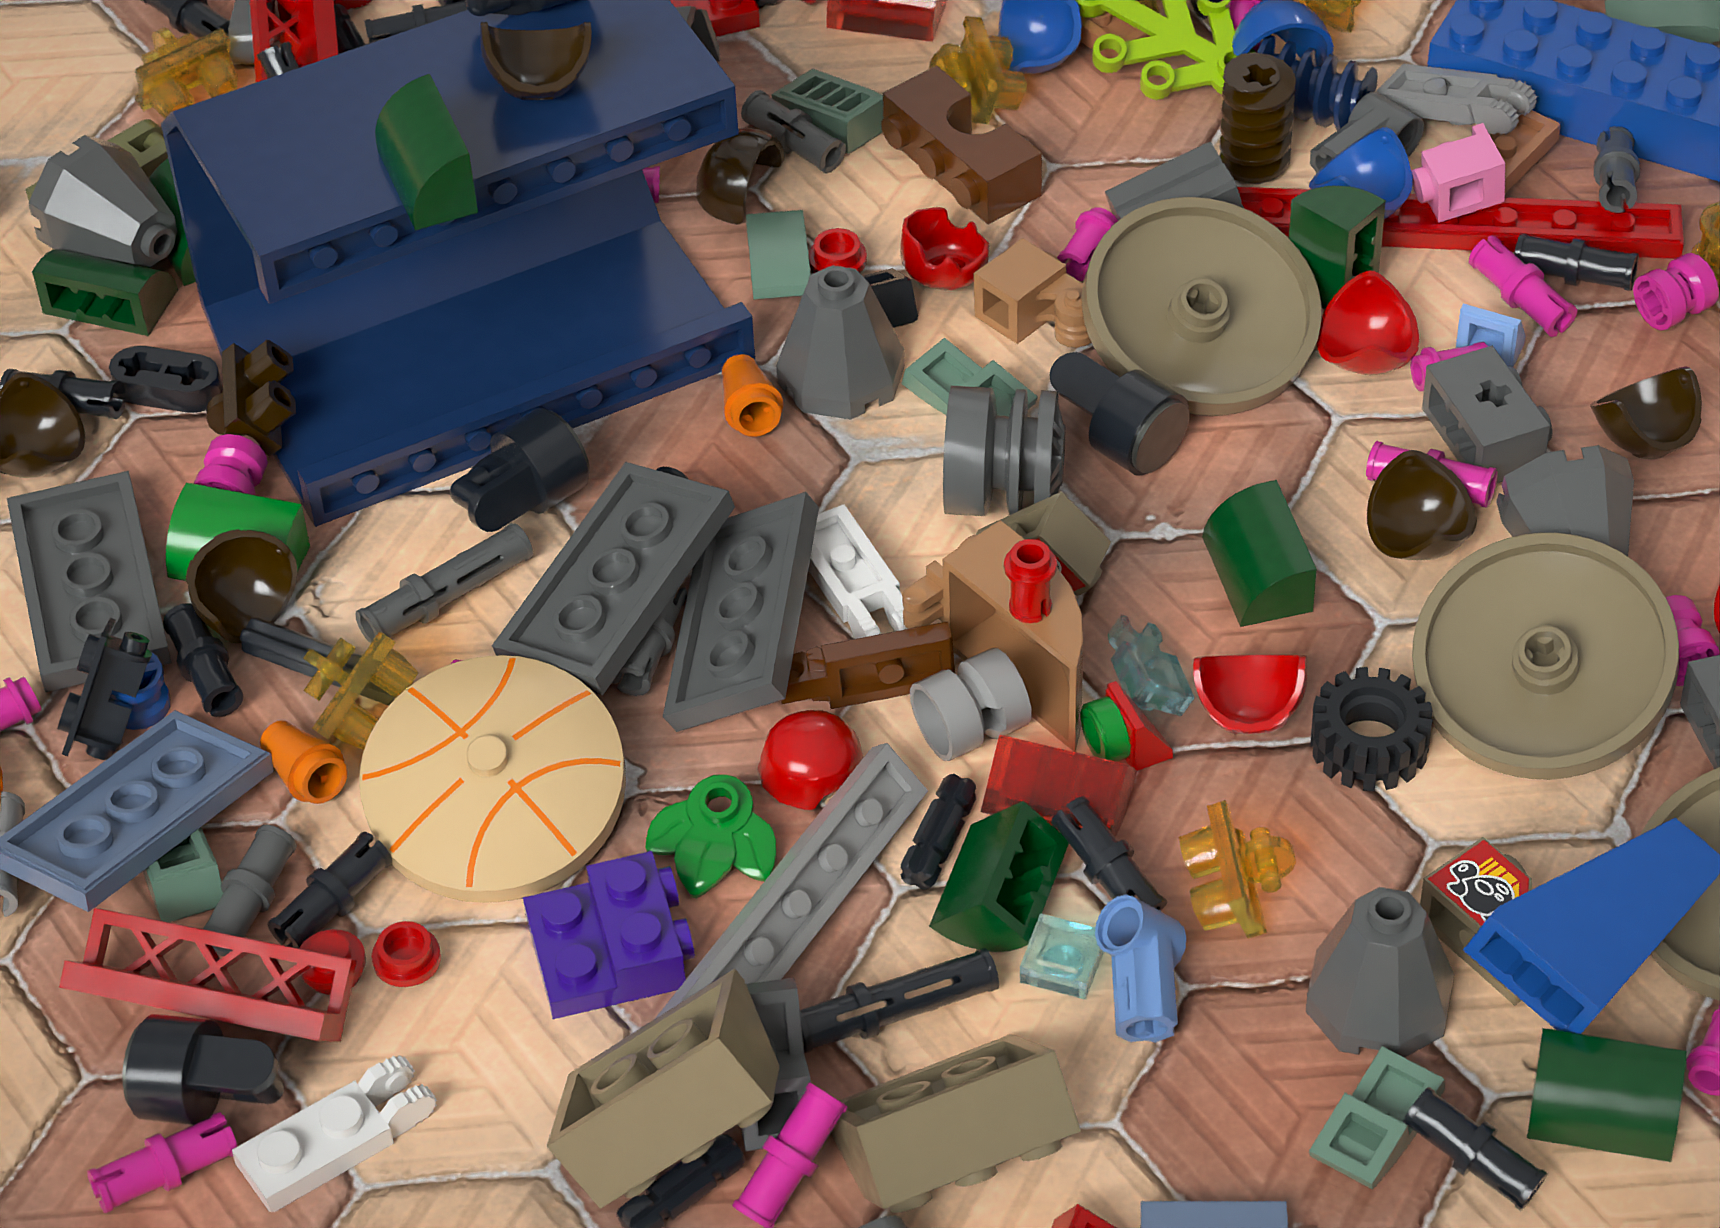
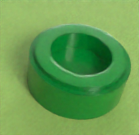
[1080,696,1131,766]

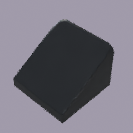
[863,268,918,328]

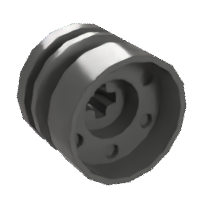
[943,386,1066,516]

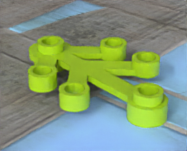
[1076,0,1255,100]

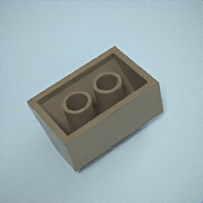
[547,969,780,1209]
[831,1034,1081,1212]

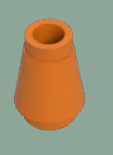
[722,354,783,437]
[260,720,347,804]

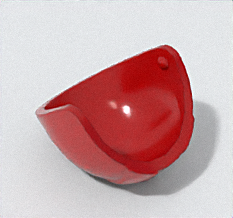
[1316,271,1419,375]
[1193,655,1307,734]

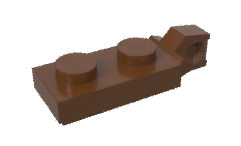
[780,621,955,709]

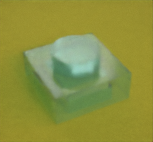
[1020,914,1104,1000]

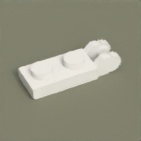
[808,505,908,639]
[232,1055,437,1213]

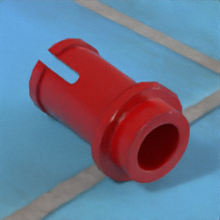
[1004,539,1057,623]

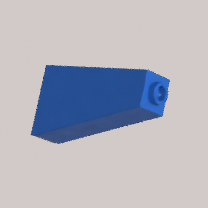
[1463,818,1720,1034]

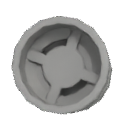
[910,648,1031,761]

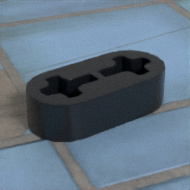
[109,346,223,413]

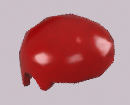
[900,207,990,290]
[758,710,864,810]

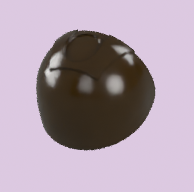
[480,22,592,100]
[696,128,785,225]
[1590,366,1702,459]
[0,372,85,478]
[1367,450,1477,560]
[186,529,297,643]

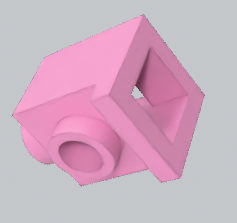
[1411,123,1505,223]

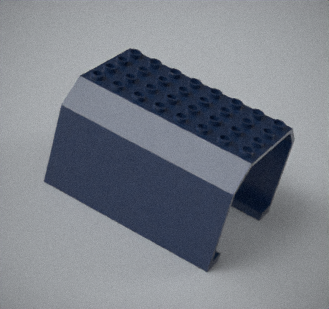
[161,0,755,527]

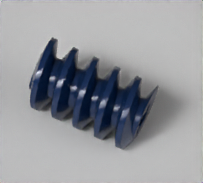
[1257,35,1378,131]

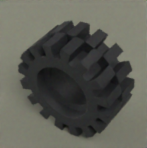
[1310,667,1433,791]

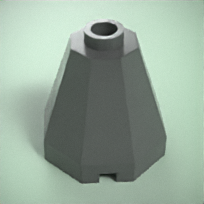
[28,135,178,268]
[776,266,905,420]
[1496,445,1634,556]
[1306,887,1454,1058]

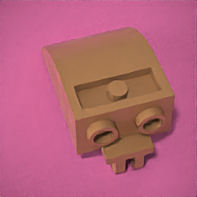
[902,520,1083,753]

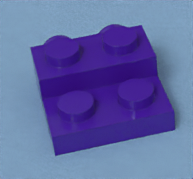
[523,851,695,1019]

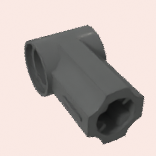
[1310,91,1424,173]

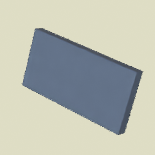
[0,710,274,912]

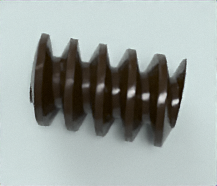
[1219,52,1296,184]

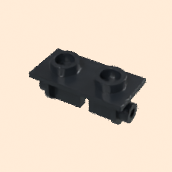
[57,618,152,760]

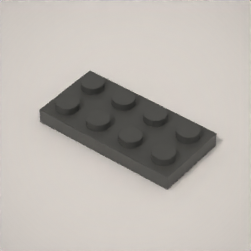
[492,462,735,695]
[7,471,172,692]
[662,492,819,732]

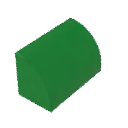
[166,483,311,581]

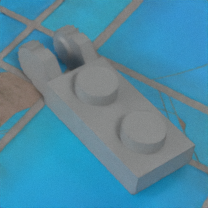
[1376,64,1537,135]

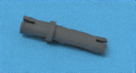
[355,523,533,646]

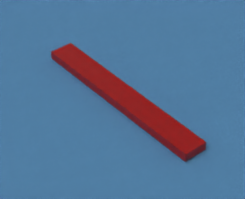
[1237,186,1684,259]

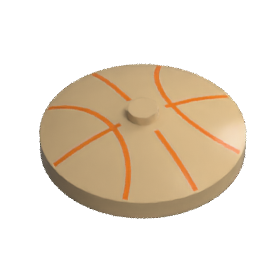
[359,655,626,903]

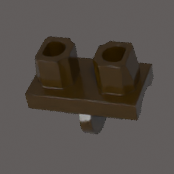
[206,340,296,457]

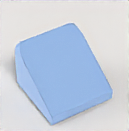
[1456,304,1525,367]

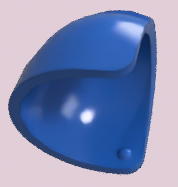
[998,0,1082,74]
[1232,0,1334,67]
[1309,127,1413,219]

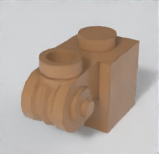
[974,238,1092,348]

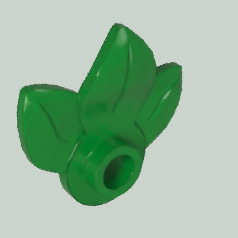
[645,774,777,899]

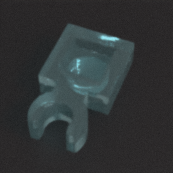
[1107,614,1195,716]

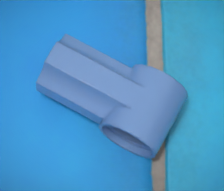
[1095,895,1187,1042]

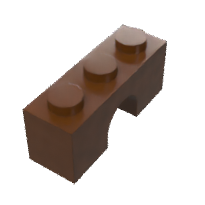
[881,65,1042,225]

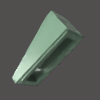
[772,68,884,154]
[143,827,223,922]

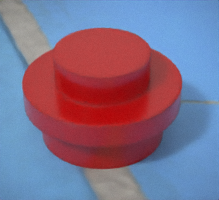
[808,228,867,273]
[372,921,441,987]
[300,929,366,995]

